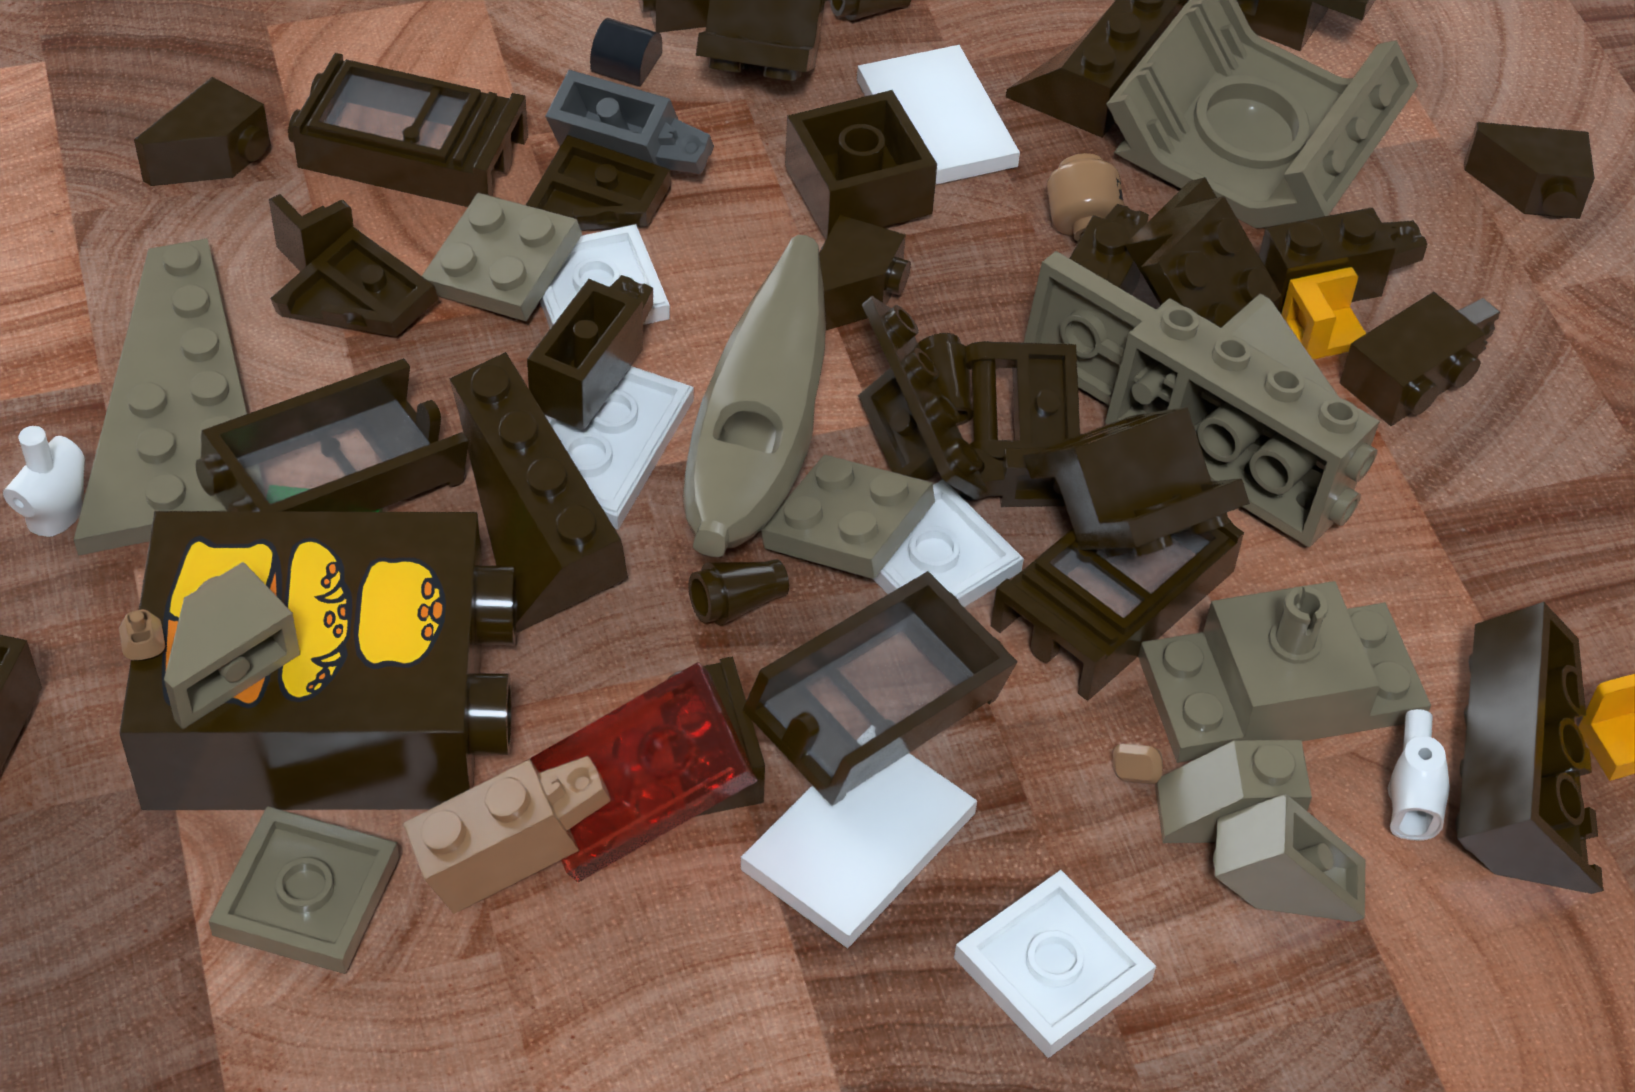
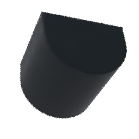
[590,18,662,86]

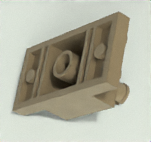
[1138,581,1431,763]

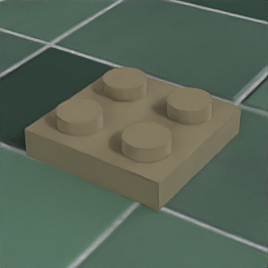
[422,193,582,321]
[761,454,935,579]
[209,806,399,974]

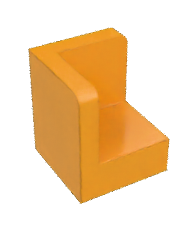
[1281,267,1366,360]
[1578,674,1635,781]

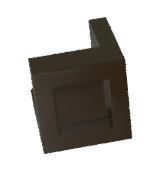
[269,194,354,272]

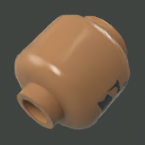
[1047,153,1124,242]

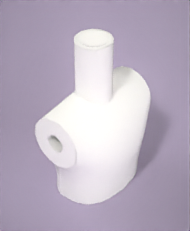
[3,426,85,537]
[1387,709,1450,841]

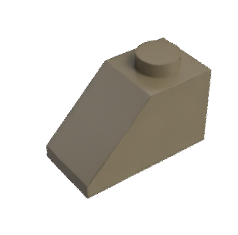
[164,562,300,729]
[1155,740,1312,843]
[1213,794,1366,922]

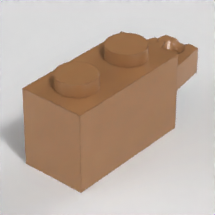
[403,756,611,914]

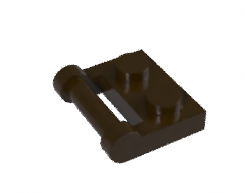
[965,341,1080,461]

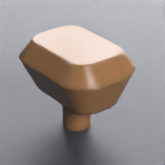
[119,609,165,660]
[1113,744,1163,784]

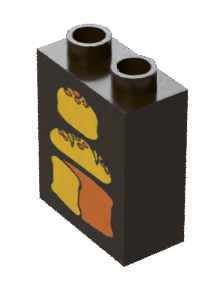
[119,511,517,810]

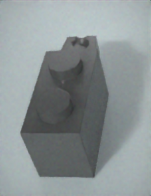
[545,70,714,174]

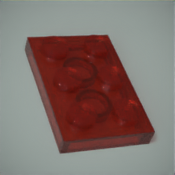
[524,662,757,882]

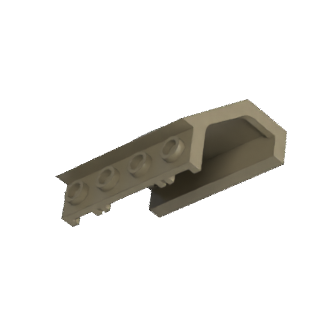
[1106,0,1418,228]

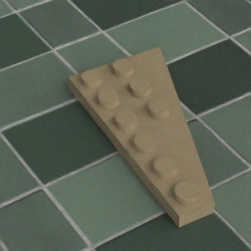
[74,238,266,556]

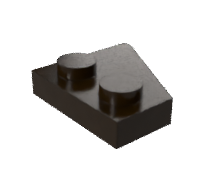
[526,135,672,230]
[270,226,439,337]

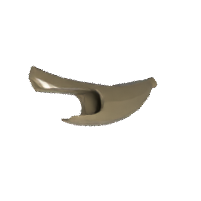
[683,235,826,557]

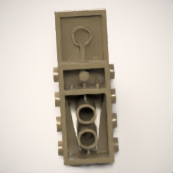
[1024,251,1380,548]

